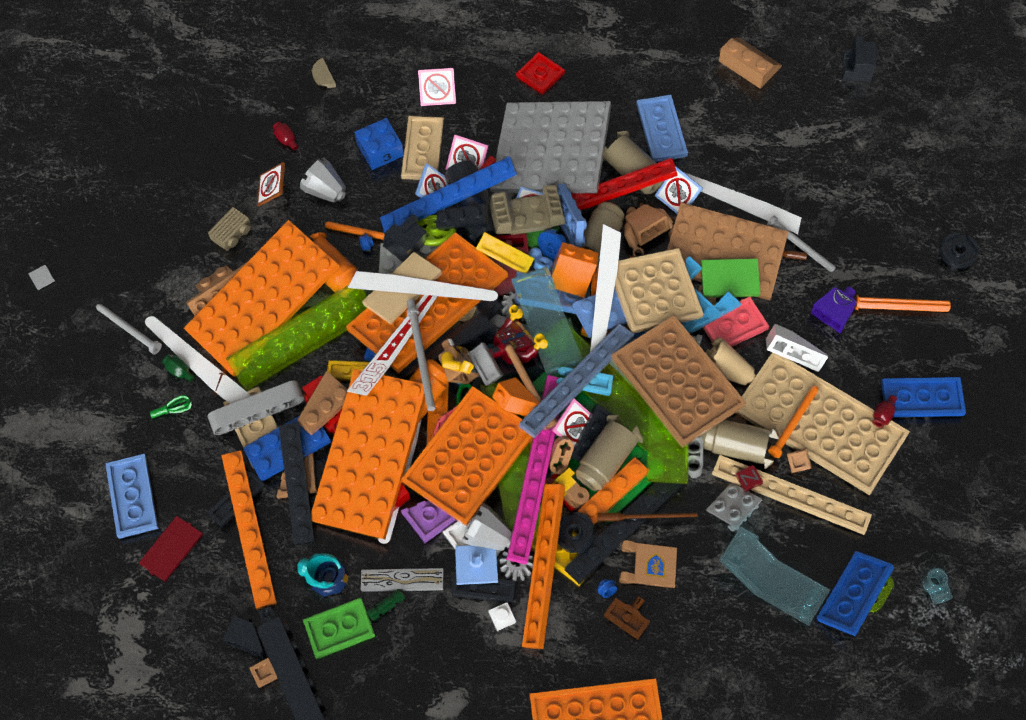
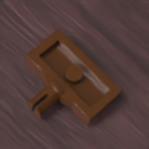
[604,596,650,640]

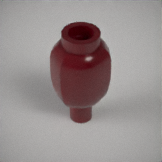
[273,121,299,151]
[872,395,897,428]

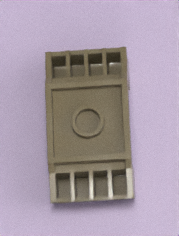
[489,185,566,235]

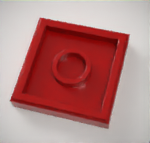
[516,52,565,95]

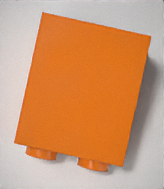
[548,242,599,297]

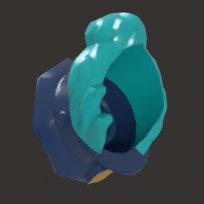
[297,553,349,597]

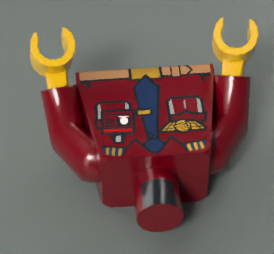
[489,305,548,364]

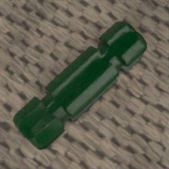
[367,590,405,621]

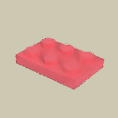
[703,297,769,347]

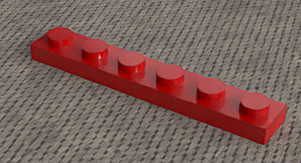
[571,158,678,210]

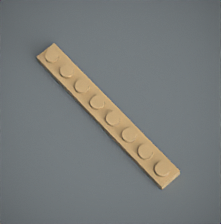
[712,455,872,535]

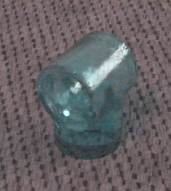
[922,568,953,604]

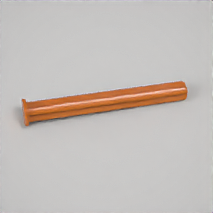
[854,295,951,312]

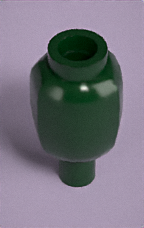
[162,354,195,382]

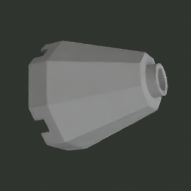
[300,157,346,202]
[462,503,512,551]

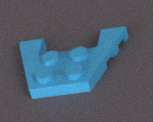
[681,256,742,334]

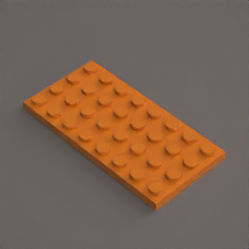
[184,220,340,377]
[346,232,508,374]
[311,369,425,540]

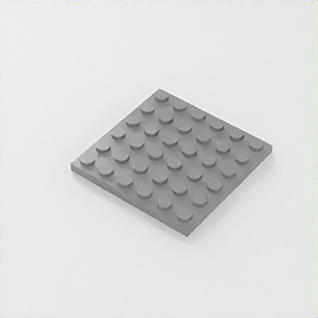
[490,101,611,193]

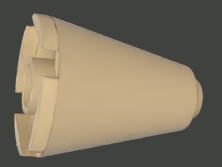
[705,337,755,385]

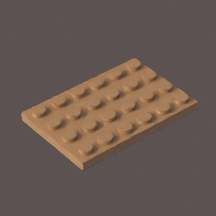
[667,202,789,301]
[611,315,746,448]

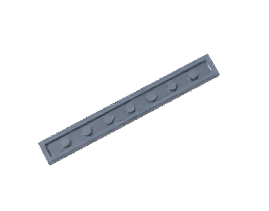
[519,323,634,438]

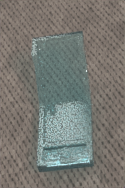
[511,266,583,375]
[720,527,830,626]

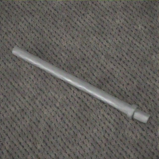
[407,299,435,411]

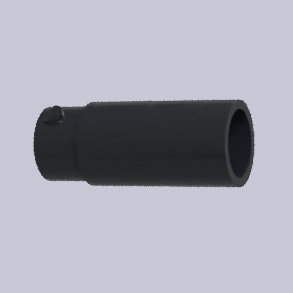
[445,161,503,247]

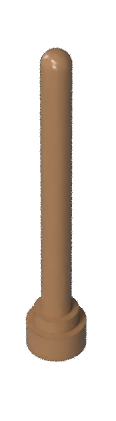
[505,344,558,430]

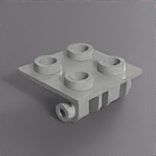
[706,482,762,532]

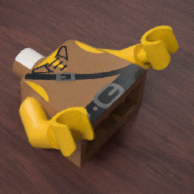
[438,339,480,384]

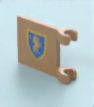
[619,540,677,588]

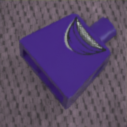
[811,287,857,333]

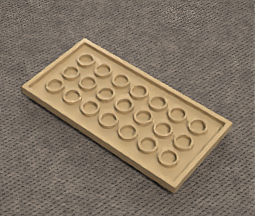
[736,352,910,495]

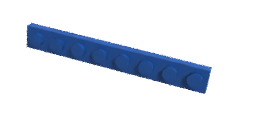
[380,156,517,233]

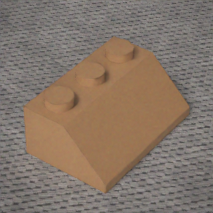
[719,38,782,89]

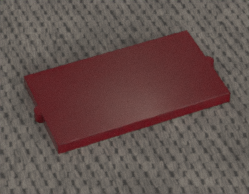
[139,516,203,582]

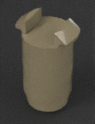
[603,131,664,194]
[582,202,624,268]
[576,415,644,491]
[702,420,780,469]

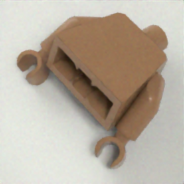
[624,205,674,257]

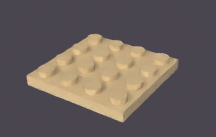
[615,248,704,333]

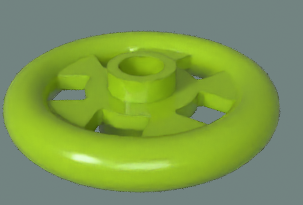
[418,215,457,246]

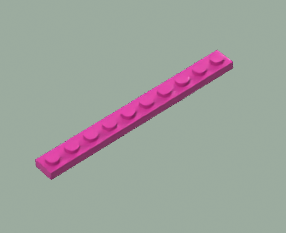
[506,375,559,565]

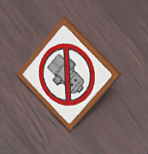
[257,162,285,207]

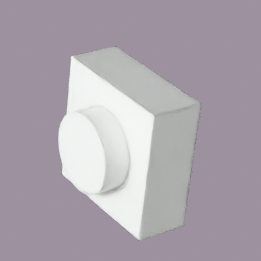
[489,603,516,631]

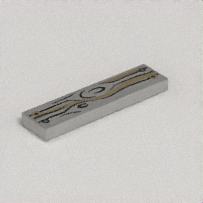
[361,568,443,592]

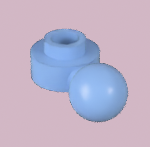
[528,247,553,274]

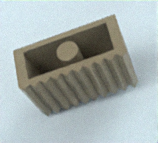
[208,207,251,251]

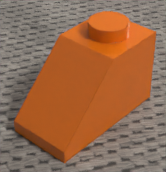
[492,377,540,417]

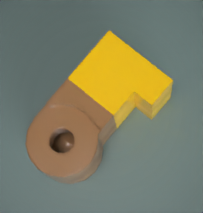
[553,468,589,509]

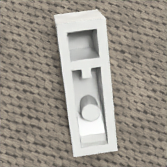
[766,324,828,372]

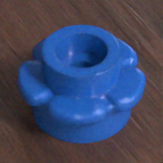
[359,233,374,251]
[597,579,617,598]

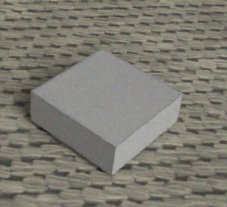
[28,265,55,290]

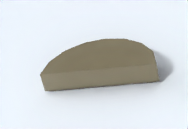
[312,58,336,88]

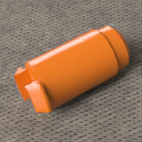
[309,232,359,298]
[409,359,449,432]

